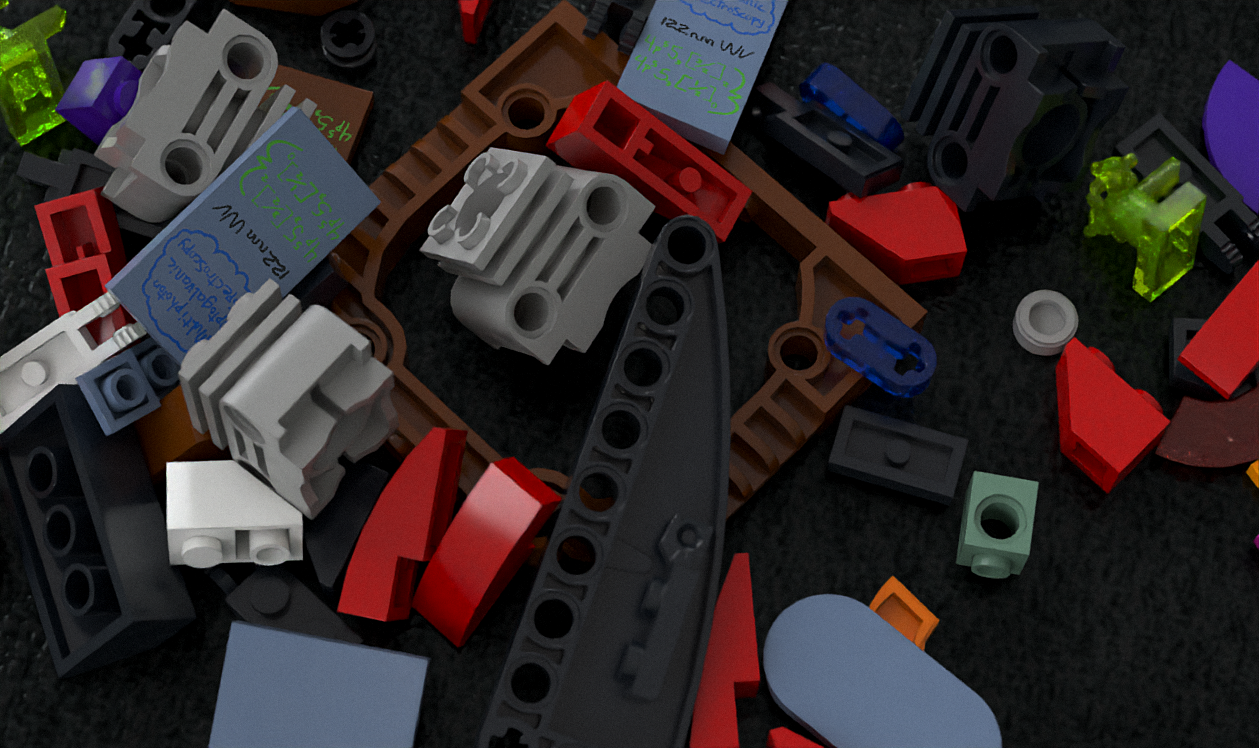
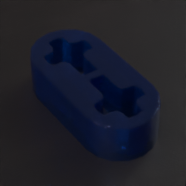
[799,63,904,152]
[823,297,937,397]

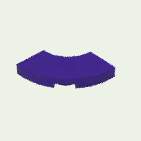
[1202,60,1259,216]

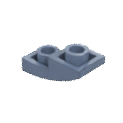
[75,337,181,436]

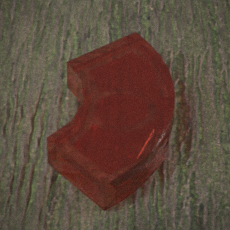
[1155,382,1259,467]

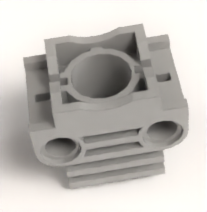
[94,9,317,222]
[420,147,656,365]
[178,278,399,520]

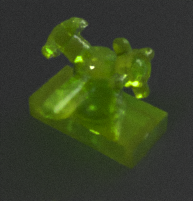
[0,0,67,146]
[1083,153,1207,303]

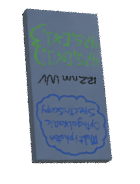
[617,0,788,155]
[104,106,381,368]

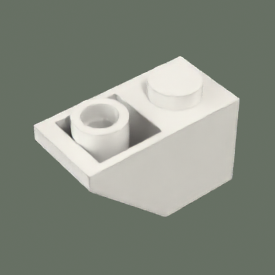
[167,460,303,568]

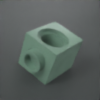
[956,471,1039,579]

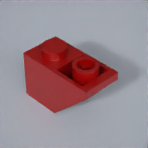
[825,182,967,285]
[1056,337,1171,494]

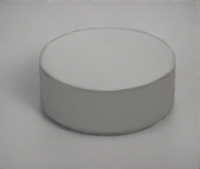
[1013,290,1078,356]

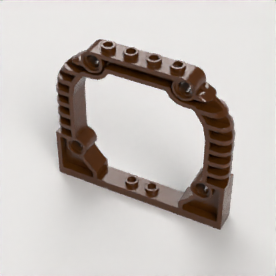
[326,0,928,567]

